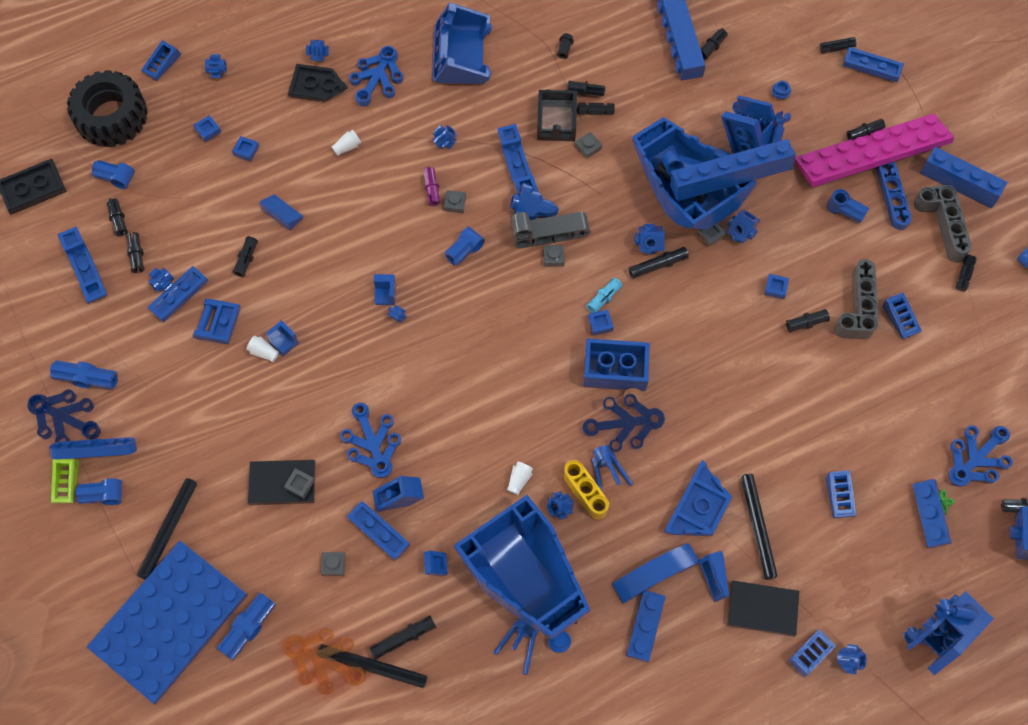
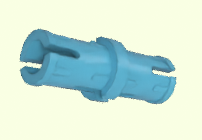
[586,278,623,313]

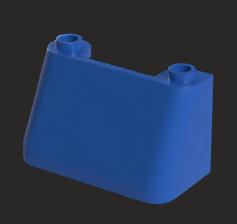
[432,2,492,84]

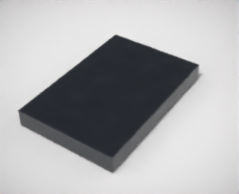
[0,158,67,215]
[248,460,316,505]
[727,580,799,637]

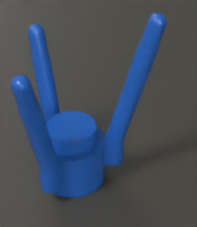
[592,445,633,490]
[494,619,538,675]

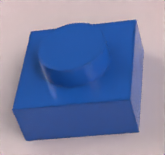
[193,115,221,142]
[232,136,259,161]
[764,274,789,299]
[588,310,614,336]
[424,551,448,577]

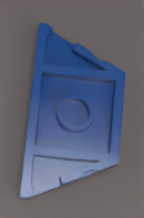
[664,460,732,536]

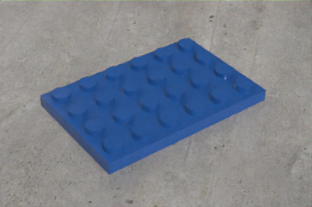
[87,541,248,705]

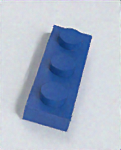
[843,47,904,82]
[148,266,208,323]
[912,479,952,549]
[347,501,410,561]
[626,590,666,663]

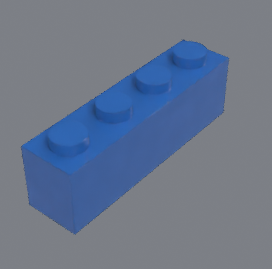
[920,147,1008,209]

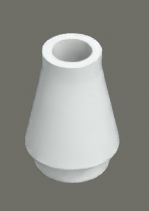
[331,130,361,156]
[246,336,279,362]
[507,461,533,495]

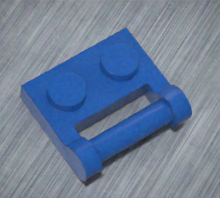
[193,298,241,345]

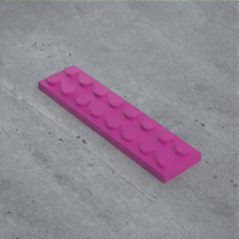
[794,113,954,187]

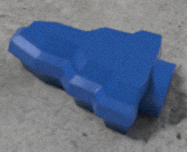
[510,183,559,220]

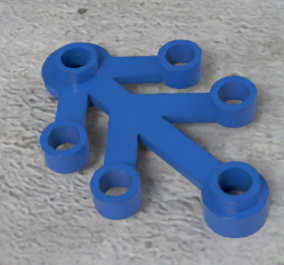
[349,46,403,107]
[340,403,401,478]
[949,425,1013,487]

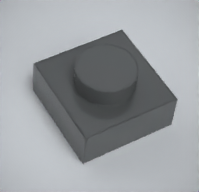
[575,132,602,159]
[444,190,466,213]
[697,223,726,247]
[544,245,565,267]
[284,469,315,499]
[321,552,346,576]

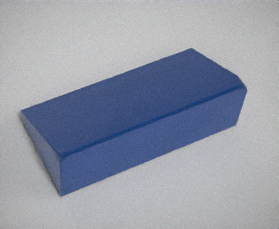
[259,194,304,231]

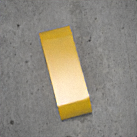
[564,460,609,520]

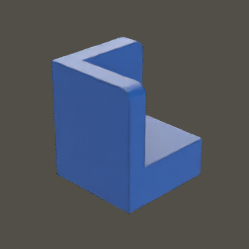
[374,274,396,305]
[266,320,299,357]

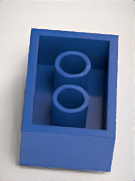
[583,338,650,391]

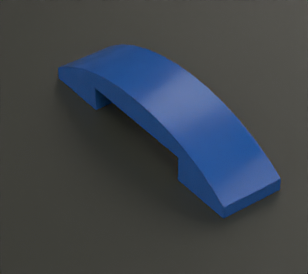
[497,124,539,194]
[57,226,107,304]
[612,543,699,604]

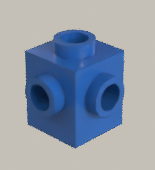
[727,209,761,243]
[634,224,665,254]

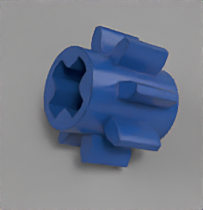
[306,40,329,61]
[205,54,227,78]
[433,125,457,149]
[148,268,174,293]
[547,491,574,520]
[837,644,867,675]

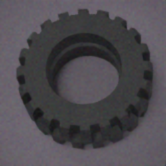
[67,70,148,147]

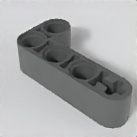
[914,185,971,263]
[511,212,591,248]
[834,259,879,339]

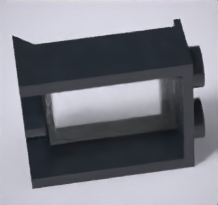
[537,89,577,142]

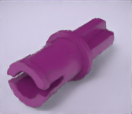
[424,167,441,206]

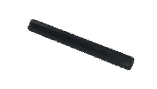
[741,473,778,580]
[137,478,197,580]
[317,644,427,688]

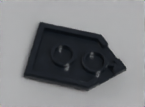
[288,64,348,101]

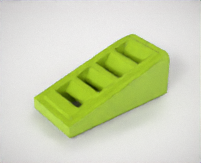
[51,459,79,503]

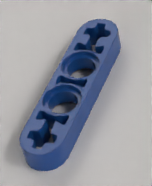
[877,162,911,230]
[49,437,137,459]

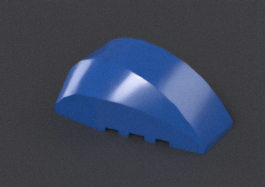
[632,117,757,230]
[453,495,590,639]

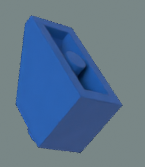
[373,476,424,512]

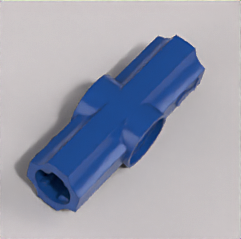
[50,360,118,390]
[217,593,276,661]

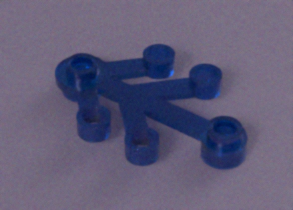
[27,389,101,443]
[582,394,665,452]

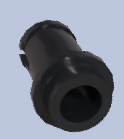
[557,33,574,59]

